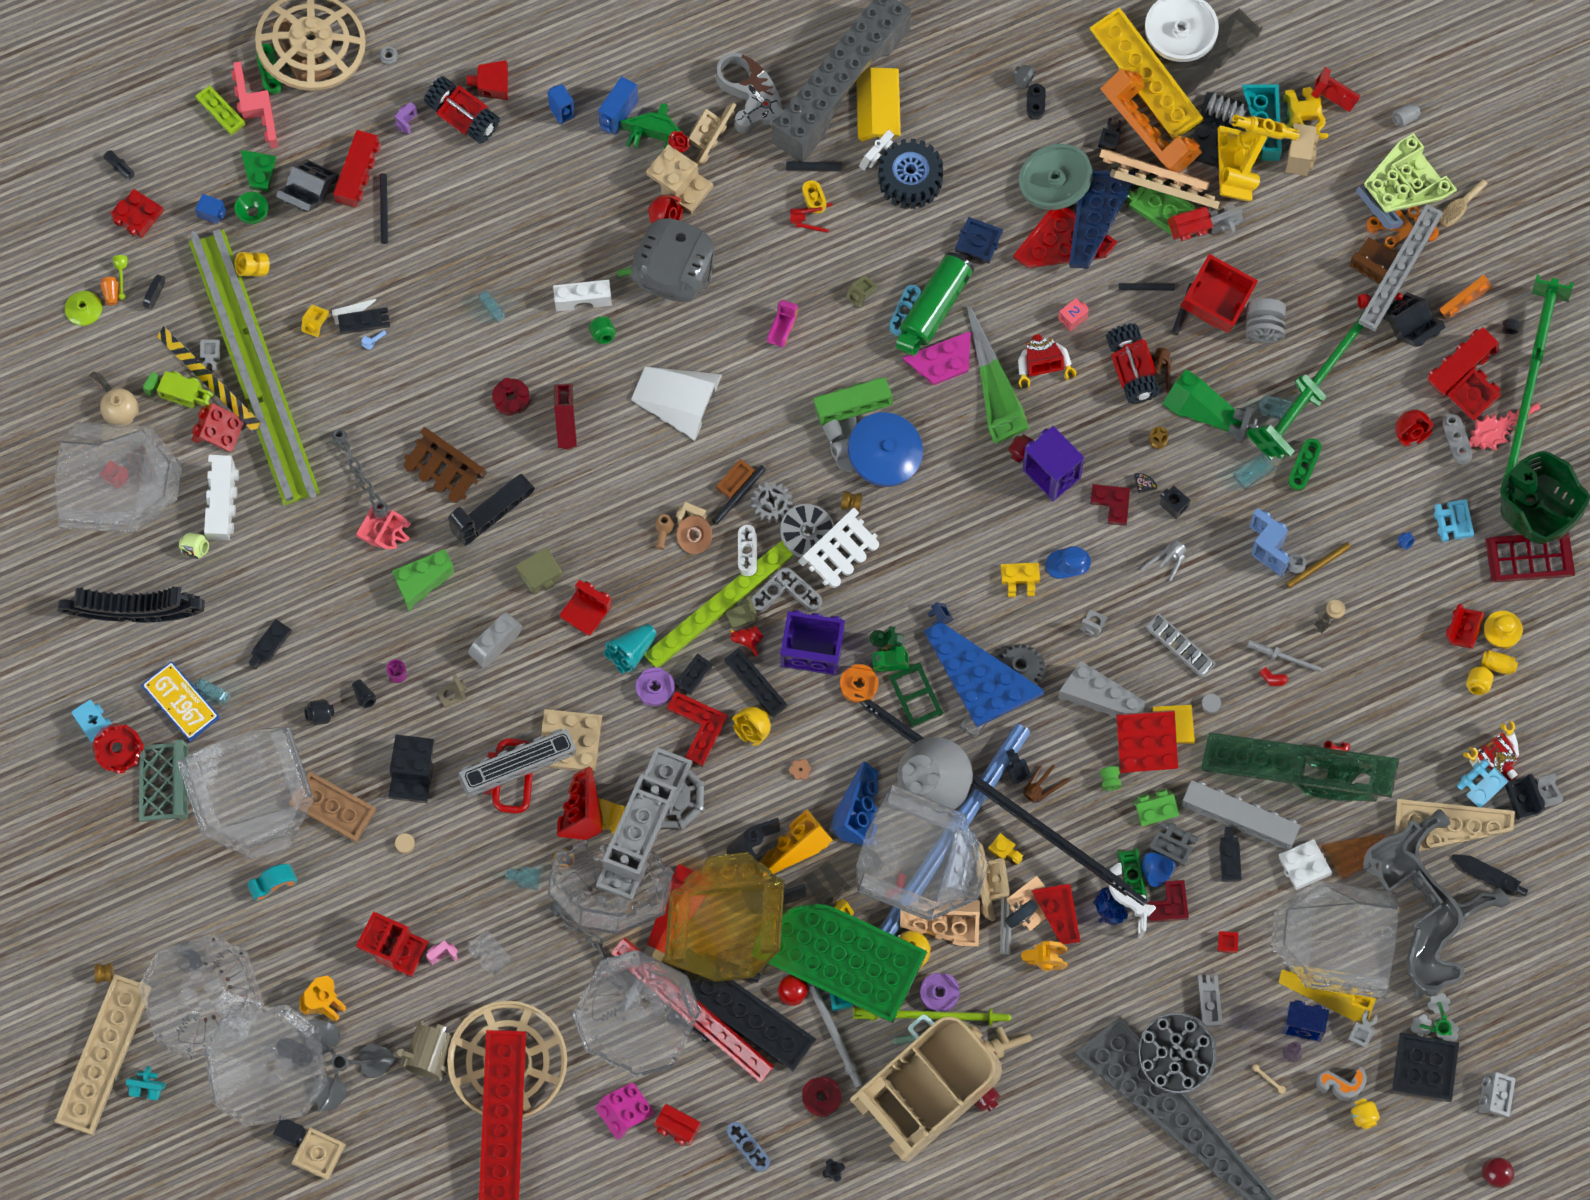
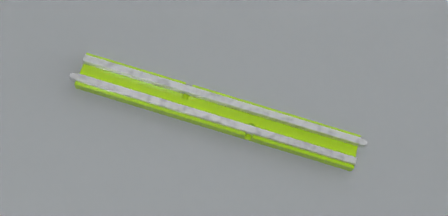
[188,229,320,506]

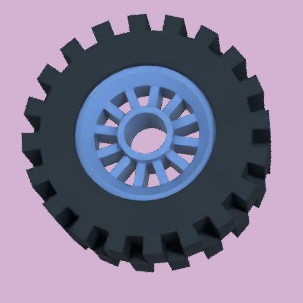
[878,138,943,209]

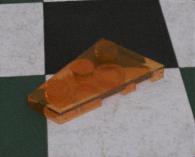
[1322,834,1385,880]

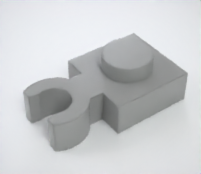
[200,340,221,372]
[1348,1010,1378,1047]

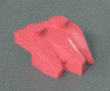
[355,502,411,549]

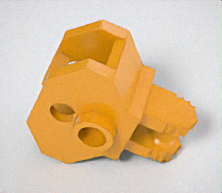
[1021,941,1067,971]
[299,975,346,1021]

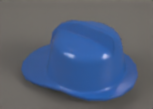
[1045,546,1091,579]

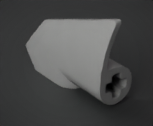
[823,416,857,473]

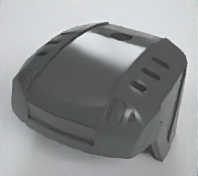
[631,218,714,302]

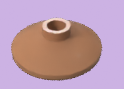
[677,516,712,554]

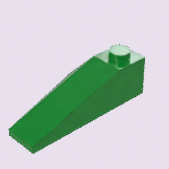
[1162,369,1242,432]

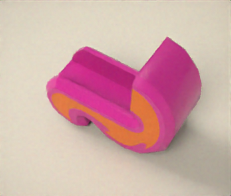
[767,299,798,348]

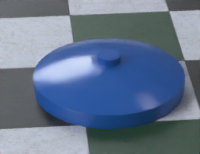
[848,412,923,487]

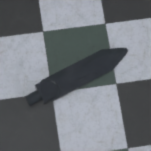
[1452,854,1528,897]

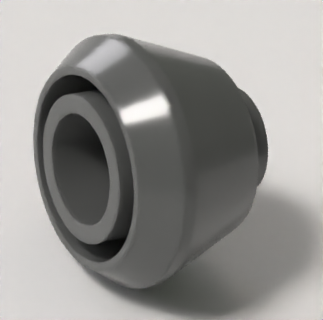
[1013,65,1036,89]

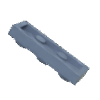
[1356,185,1404,230]

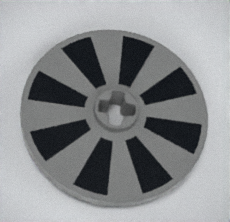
[780,504,835,558]

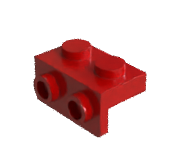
[1446,603,1485,649]

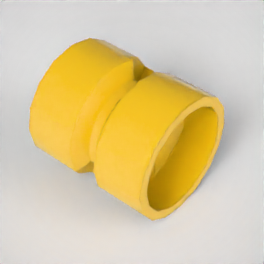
[235,252,270,277]

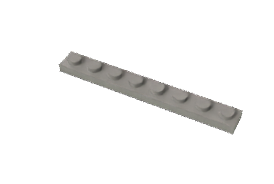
[1358,204,1443,332]

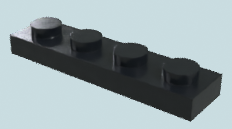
[724,648,788,718]

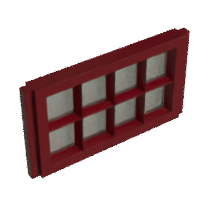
[1485,532,1575,583]

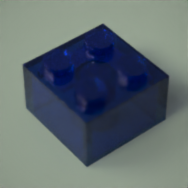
[1281,1000,1330,1042]

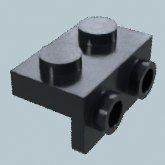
[1505,774,1545,820]

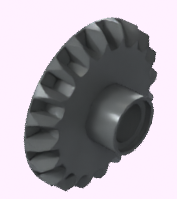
[997,643,1045,686]

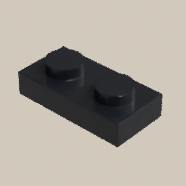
[675,653,713,696]

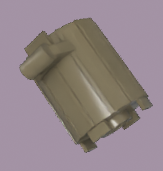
[393,1020,455,1082]

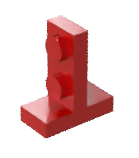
[1311,67,1361,112]

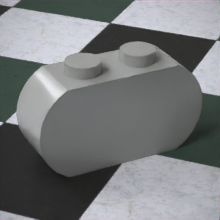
[468,613,522,667]

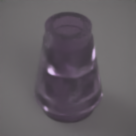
[1283,1041,1302,1062]

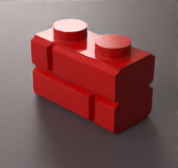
[1167,206,1213,242]
[654,1104,701,1146]

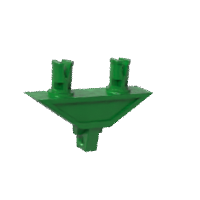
[619,103,690,150]

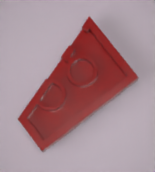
[1031,883,1081,945]

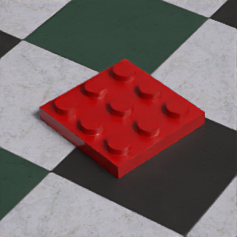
[1116,710,1178,773]

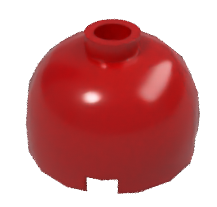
[648,195,683,224]
[1395,409,1434,447]

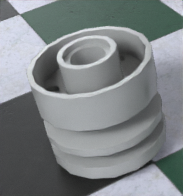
[1246,298,1286,343]

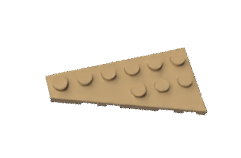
[1394,799,1515,852]

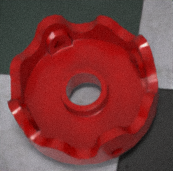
[92,723,144,774]

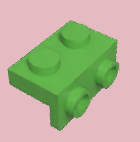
[1133,789,1179,826]

